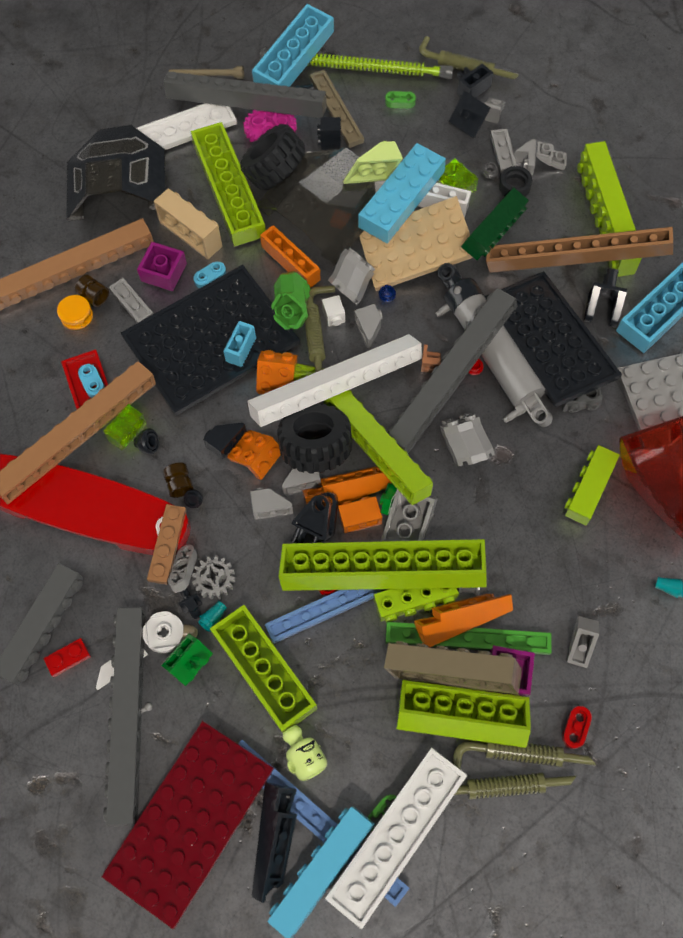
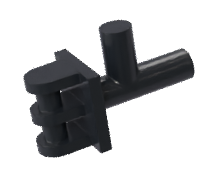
[179,578,202,619]

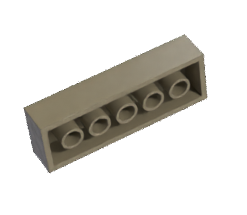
[384,641,522,695]

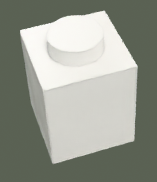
[322,295,345,327]

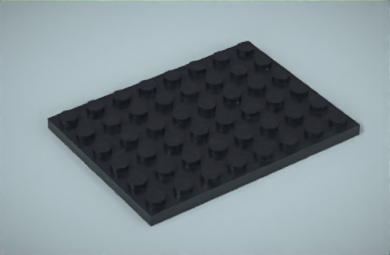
[121,264,300,416]

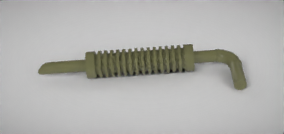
[419,36,519,79]
[305,285,335,372]
[453,741,596,770]
[454,773,577,800]

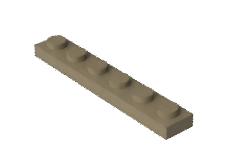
[310,70,364,148]

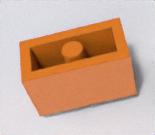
[338,496,382,534]

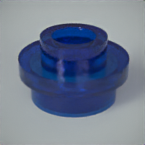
[378,285,396,302]

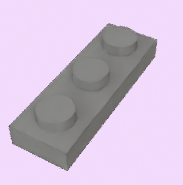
[490,129,517,174]
[109,278,153,323]

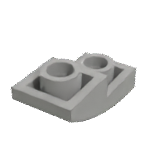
[536,141,567,170]

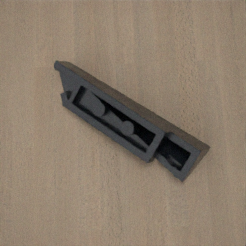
[252,782,297,903]

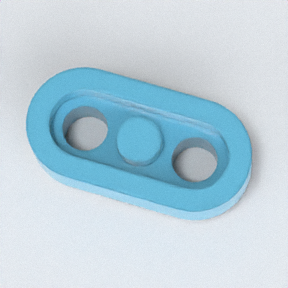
[194,261,226,288]
[78,364,105,398]

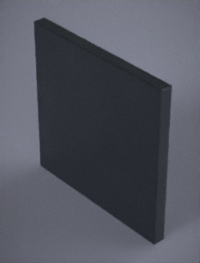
[448,91,491,138]

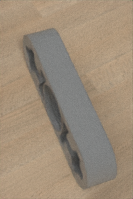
[168,545,198,592]

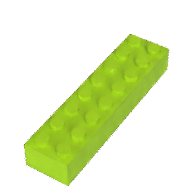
[190,122,266,247]
[577,141,642,277]

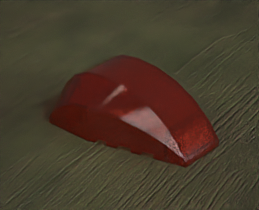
[619,416,683,539]

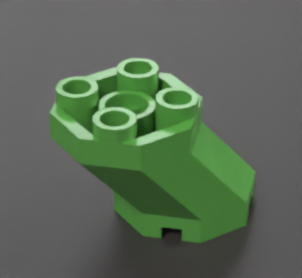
[271,272,311,330]

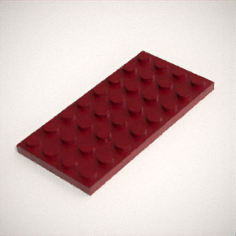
[101,721,274,930]

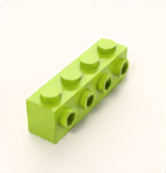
[564,445,620,526]
[373,588,459,623]

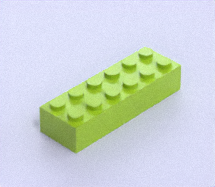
[210,605,317,734]
[397,680,531,748]

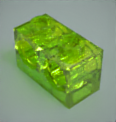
[439,159,478,193]
[103,404,147,451]

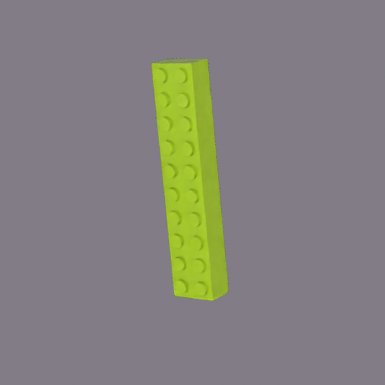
[279,539,486,591]

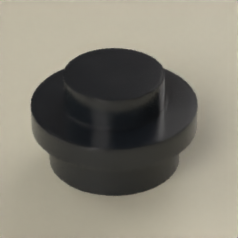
[184,489,203,508]

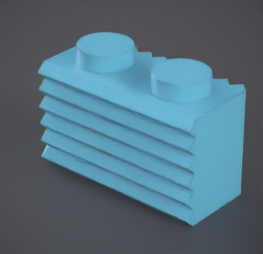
[223,321,256,367]

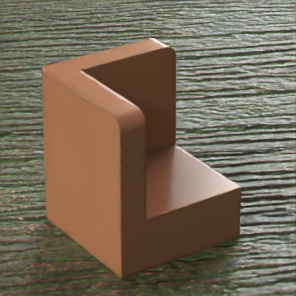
[421,344,441,373]

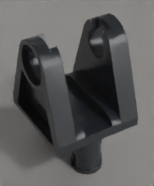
[584,268,627,328]
[291,492,338,543]

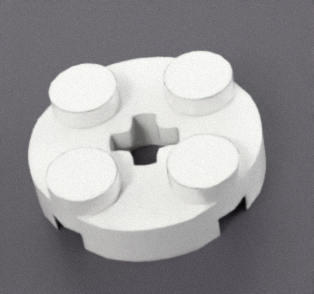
[142,611,184,653]

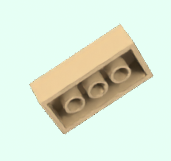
[154,188,222,259]

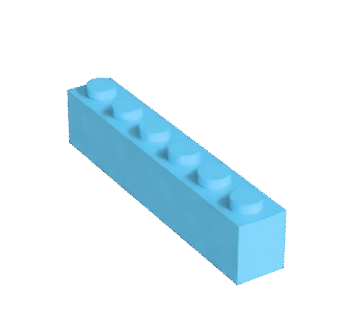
[267,807,375,938]

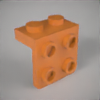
[256,350,298,394]
[227,430,281,480]

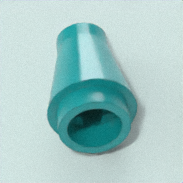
[655,577,683,599]
[198,601,227,632]

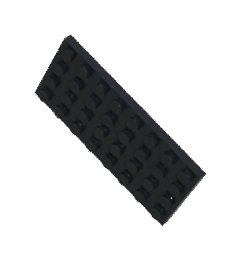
[485,271,622,407]

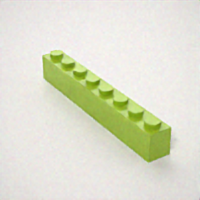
[324,390,433,505]

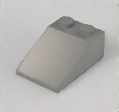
[381,489,438,542]

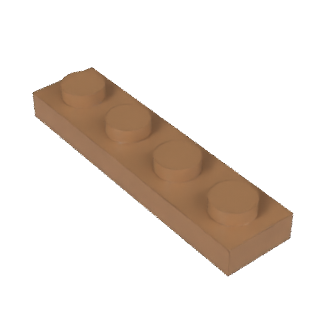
[147,504,187,585]

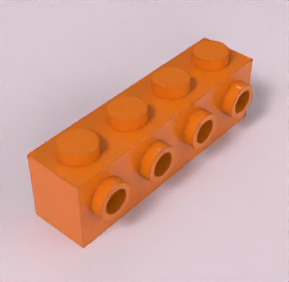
[260,225,321,288]

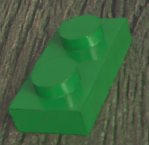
[379,483,397,515]

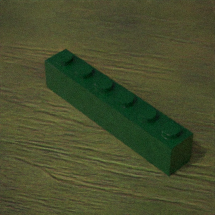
[461,187,529,261]

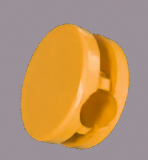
[57,295,93,330]

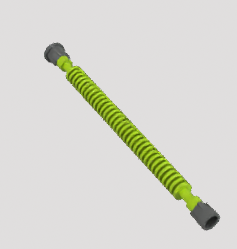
[260,47,453,79]

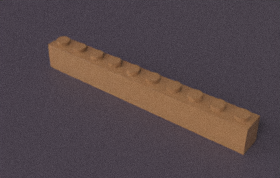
[0,218,154,311]
[486,227,673,273]
[0,361,156,504]

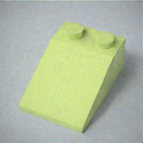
[343,141,403,184]

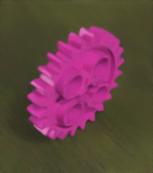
[243,110,297,142]

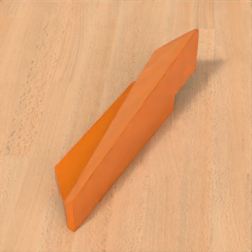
[302,467,392,506]
[414,594,513,648]

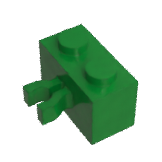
[161,634,213,686]

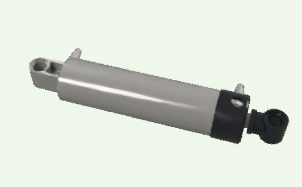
[436,263,553,427]

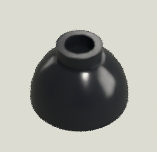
[134,428,159,455]

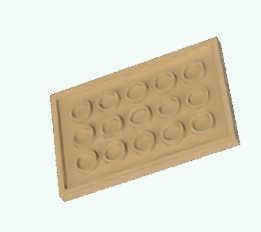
[358,196,473,292]

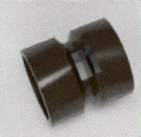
[75,275,109,307]
[162,462,194,498]

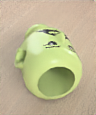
[282,725,327,781]

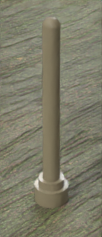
[168,66,244,79]

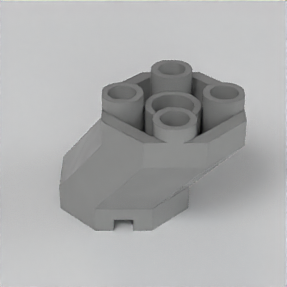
[328,248,375,305]
[439,412,495,466]

